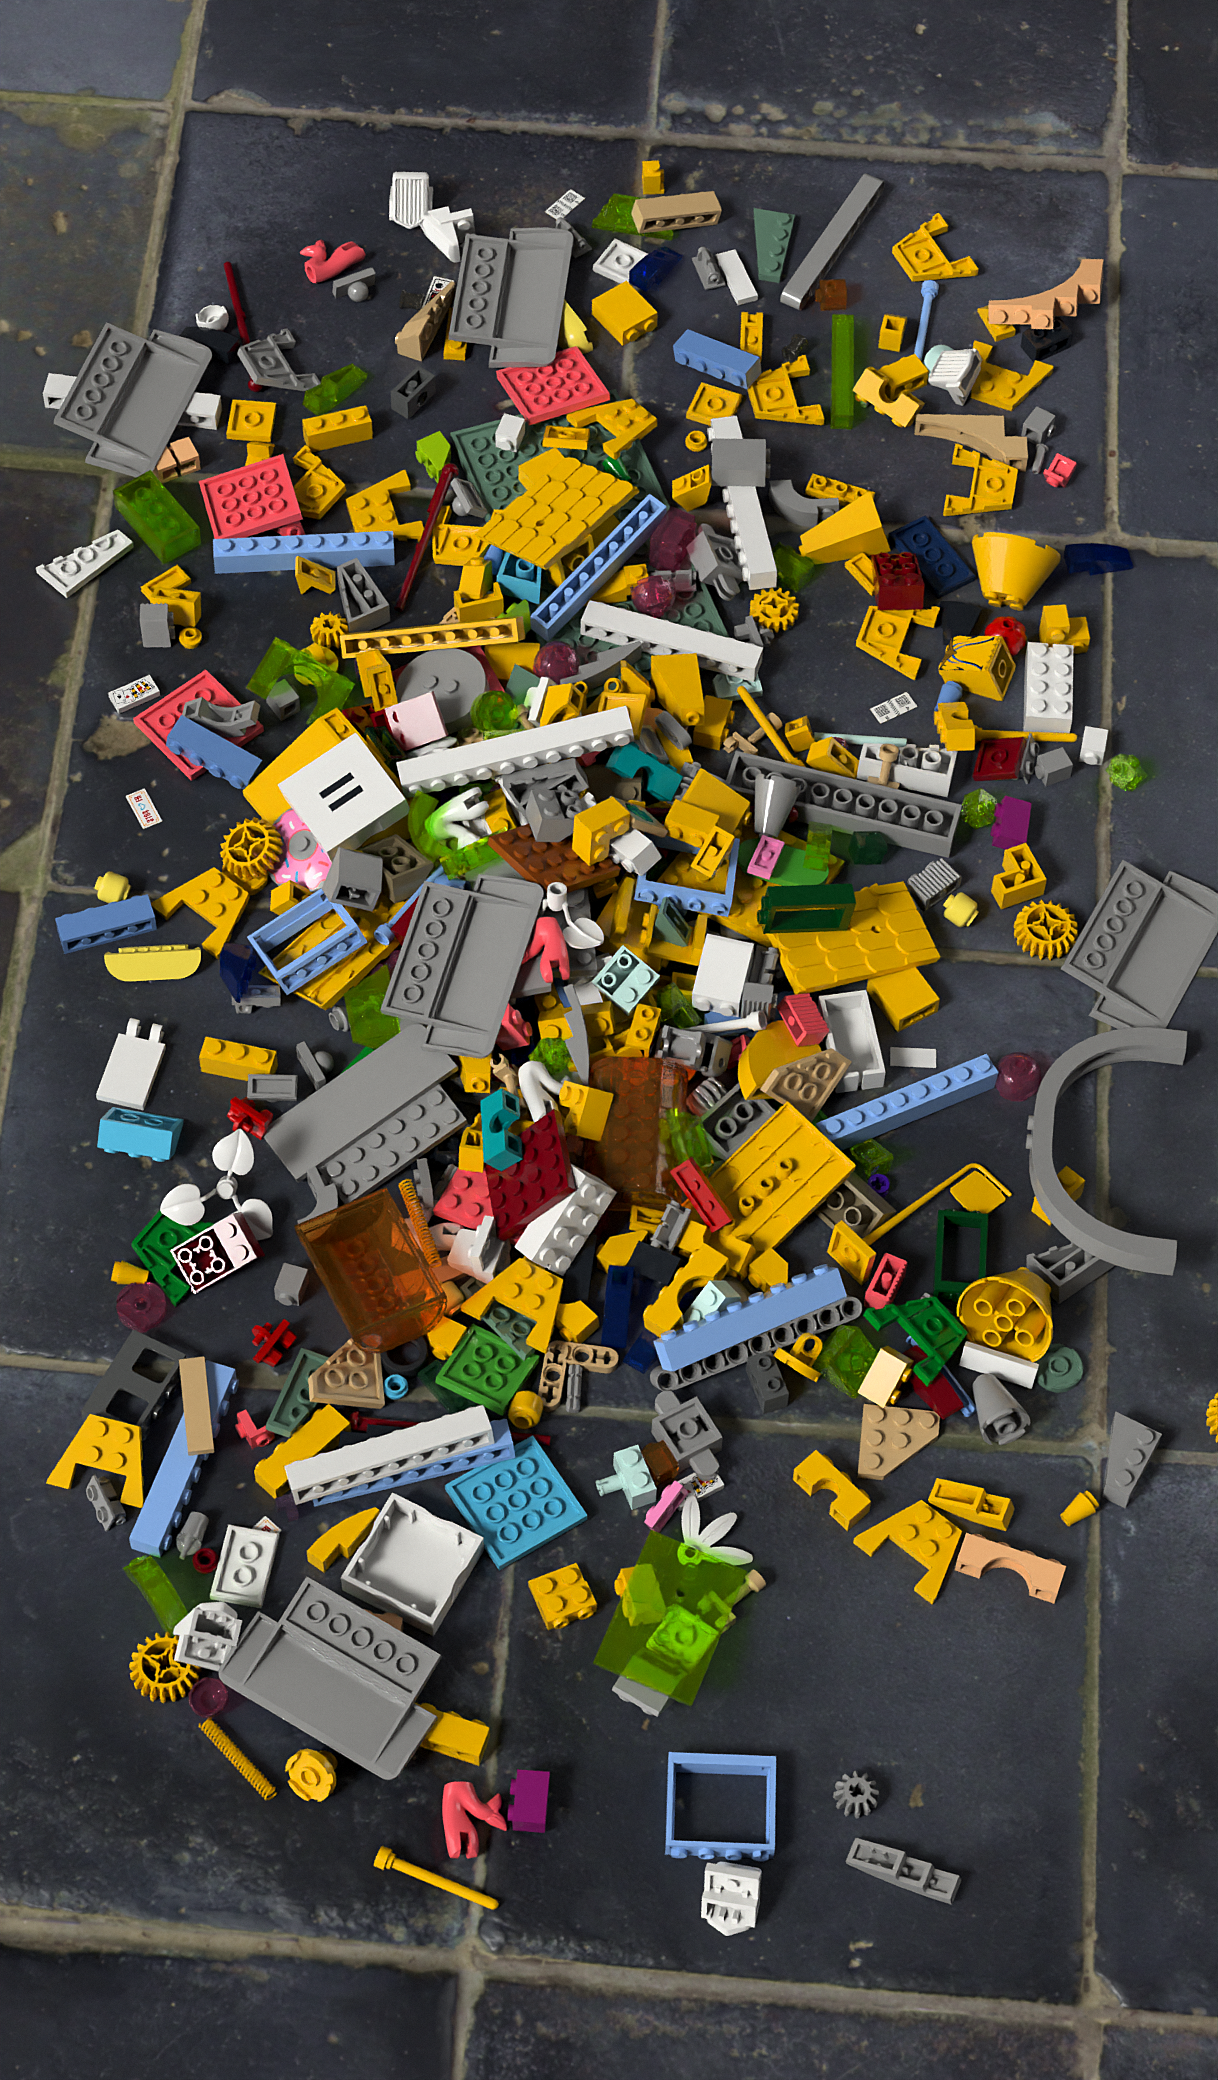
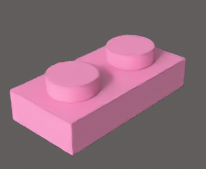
[747,835,785,880]
[644,1481,689,1534]

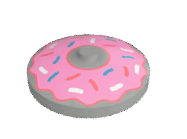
[267,808,332,893]

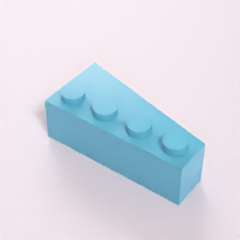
[497,552,541,604]

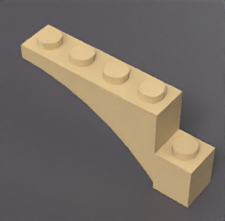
[914,414,1028,472]

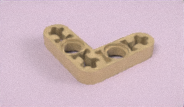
[538,1341,618,1412]

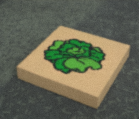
[610,796,668,838]

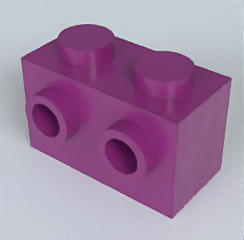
[990,795,1032,850]
[508,1769,550,1833]

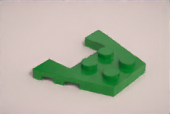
[131,1210,214,1307]
[863,1297,968,1387]

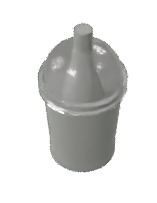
[176,1512,209,1559]

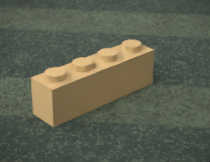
[631,191,722,233]

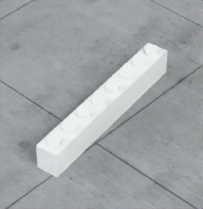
[43,373,222,430]
[581,600,763,682]
[284,1405,495,1505]

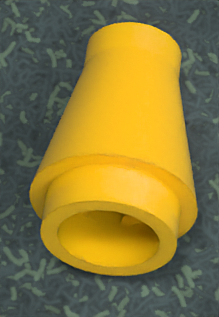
[111,1260,149,1285]
[1060,1490,1099,1527]

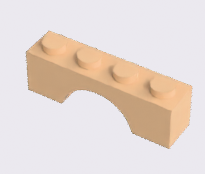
[955,1533,1066,1603]

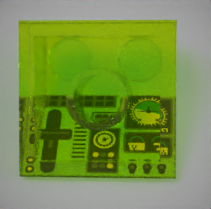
[813,1325,878,1399]

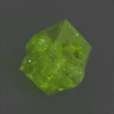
[1105,753,1147,792]
[960,788,997,829]
[528,1037,572,1075]

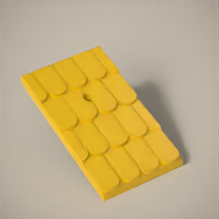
[475,457,640,570]
[767,881,940,994]
[258,892,409,1010]
[680,1101,856,1282]

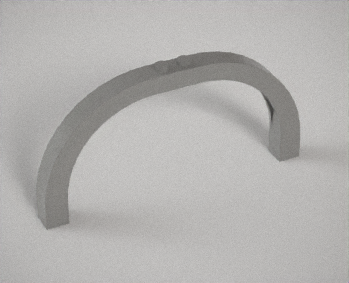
[1026,1027,1187,1276]

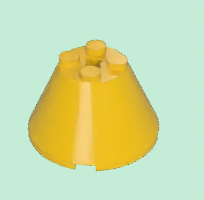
[972,532,1061,611]
[957,1267,1053,1362]

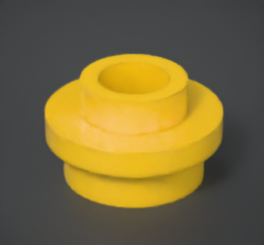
[685,431,707,452]
[179,627,202,649]

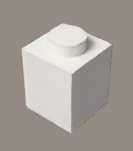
[495,413,525,453]
[1079,726,1108,765]

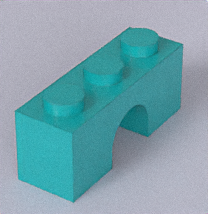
[605,742,683,802]
[480,1088,523,1172]

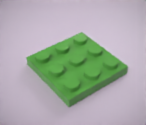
[435,1324,539,1416]

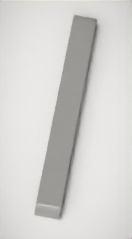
[780,173,885,310]
[650,1295,862,1391]

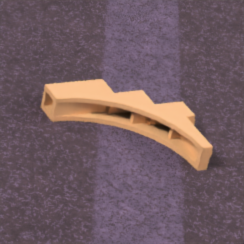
[989,259,1103,329]

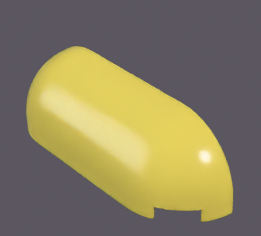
[557,299,593,354]
[104,944,201,981]

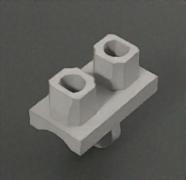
[734,615,774,661]

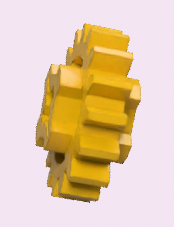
[750,587,799,633]

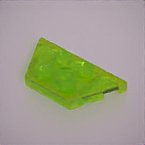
[591,193,673,241]
[344,965,400,1049]
[665,1108,714,1179]

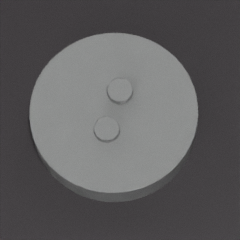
[396,648,490,734]

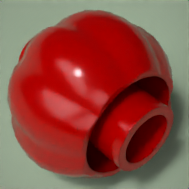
[984,616,1027,656]

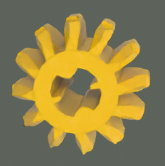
[310,611,349,649]

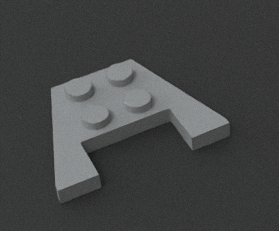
[237,329,323,393]

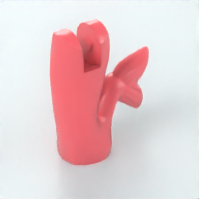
[300,240,366,283]
[521,917,570,983]
[442,1782,507,1859]

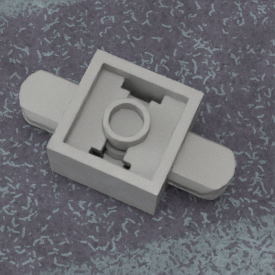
[686,523,744,601]
[651,1391,723,1481]

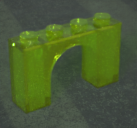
[246,637,355,726]

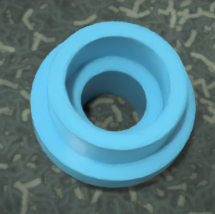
[383,1374,408,1400]

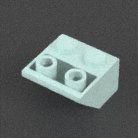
[592,945,660,1016]

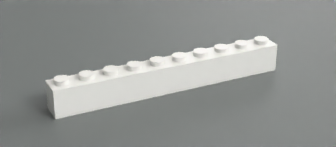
[707,416,777,590]
[396,706,635,798]

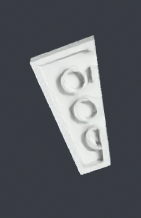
[36,530,134,598]

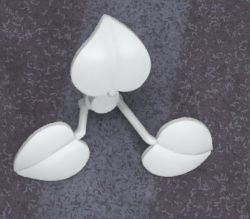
[528,882,604,949]
[160,1129,273,1240]

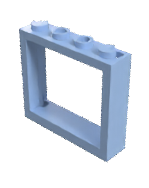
[634,824,740,917]
[247,888,367,995]
[665,1752,776,1862]

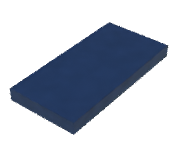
[888,515,975,599]

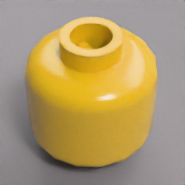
[508,1391,544,1429]

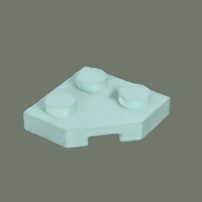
[713,673,763,701]

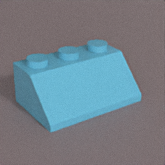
[97,1107,184,1162]

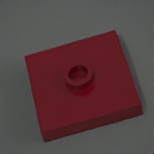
[972,737,1027,781]

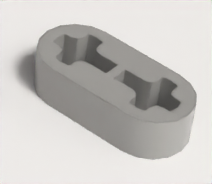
[654,711,692,750]

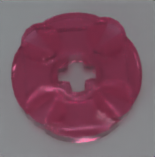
[116,1282,167,1333]

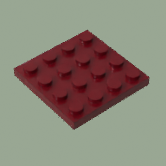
[485,1109,575,1241]

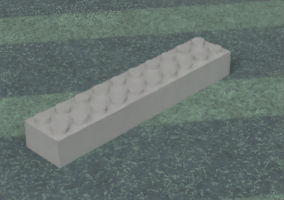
[725,751,962,858]

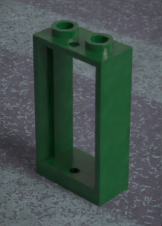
[757,884,856,934]
[933,1209,988,1303]

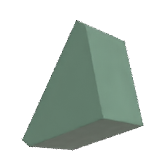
[652,897,692,947]

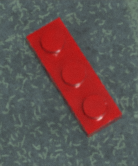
[670,1157,734,1233]

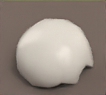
[196,305,229,331]

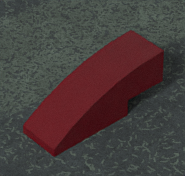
[901,1345,964,1419]

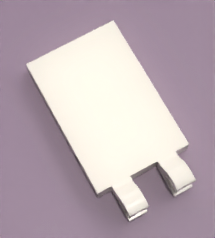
[96,1018,166,1110]

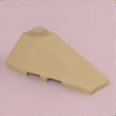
[395,281,456,362]

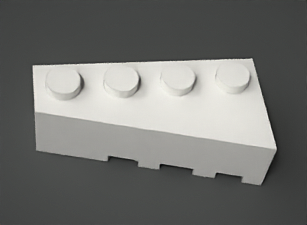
[857,743,958,797]
[580,792,662,876]

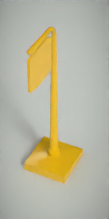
[827,1163,1012,1285]

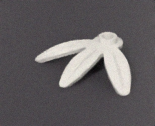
[677,1495,753,1568]

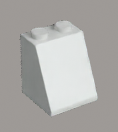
[692,933,754,1017]

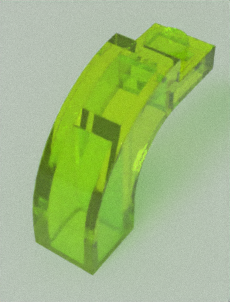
[408,790,464,867]
[123,1555,188,1637]

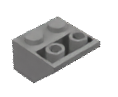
[525,789,584,842]
[322,847,383,912]
[612,1648,688,1717]

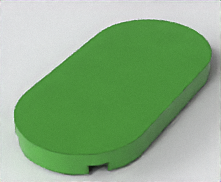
[737,838,829,886]

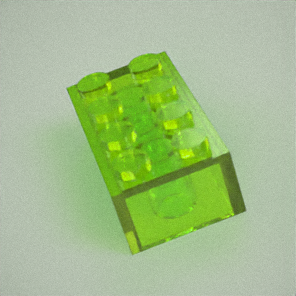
[113,470,201,565]

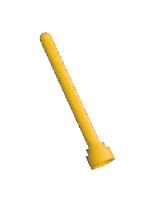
[737,686,806,767]
[974,725,1077,744]
[374,1846,499,1910]

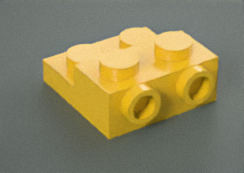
[528,1563,597,1630]

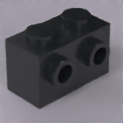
[1020,316,1073,363]
[626,1241,687,1290]

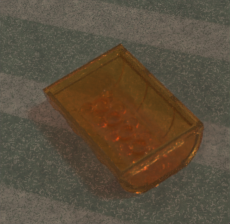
[584,1056,688,1212]
[294,1187,448,1354]

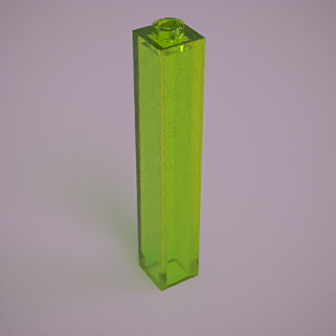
[830,314,854,429]

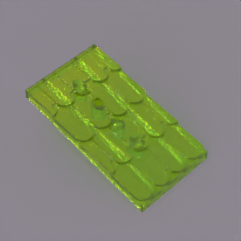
[593,1530,747,1707]

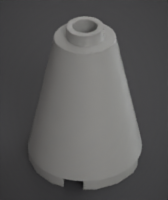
[754,774,802,839]
[972,1374,1030,1445]

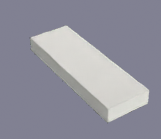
[715,249,758,305]
[959,1341,1039,1389]

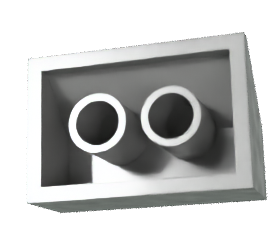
[687,1083,776,1161]

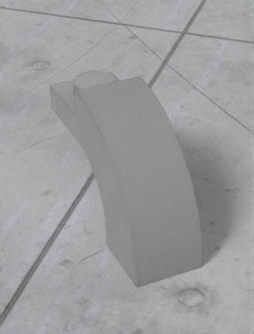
[768,480,839,527]
[182,697,261,737]
[297,1167,339,1252]

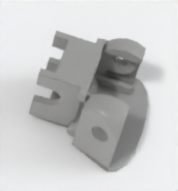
[652,1025,733,1077]

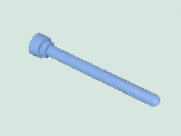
[914,280,939,361]
[373,861,449,945]

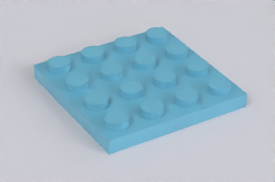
[445,1435,588,1570]

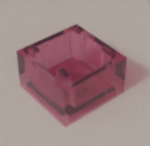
[649,506,697,573]

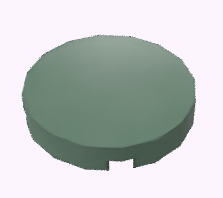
[1034,1344,1084,1393]

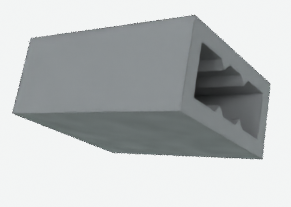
[712,438,770,487]

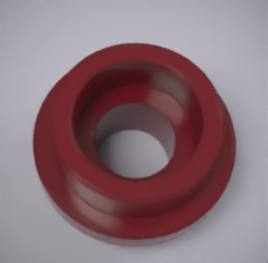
[192,1548,219,1574]

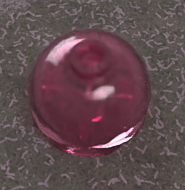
[630,575,676,618]
[533,641,579,685]
[994,1052,1041,1102]

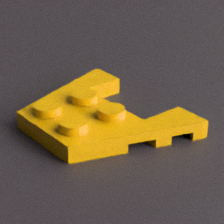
[892,213,979,282]
[971,340,1054,412]
[747,355,824,425]
[566,399,657,460]
[943,443,1018,516]
[293,445,346,519]
[346,470,424,542]
[432,505,503,566]
[856,606,940,680]
[151,867,250,960]
[461,1258,564,1354]
[46,1414,145,1508]
[853,1500,962,1605]

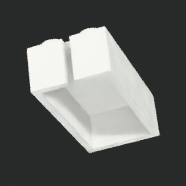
[1023,642,1073,733]
[817,990,886,1093]
[515,1163,617,1276]

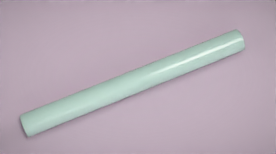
[814,732,907,747]

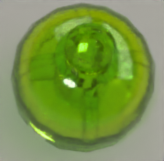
[470,690,518,737]

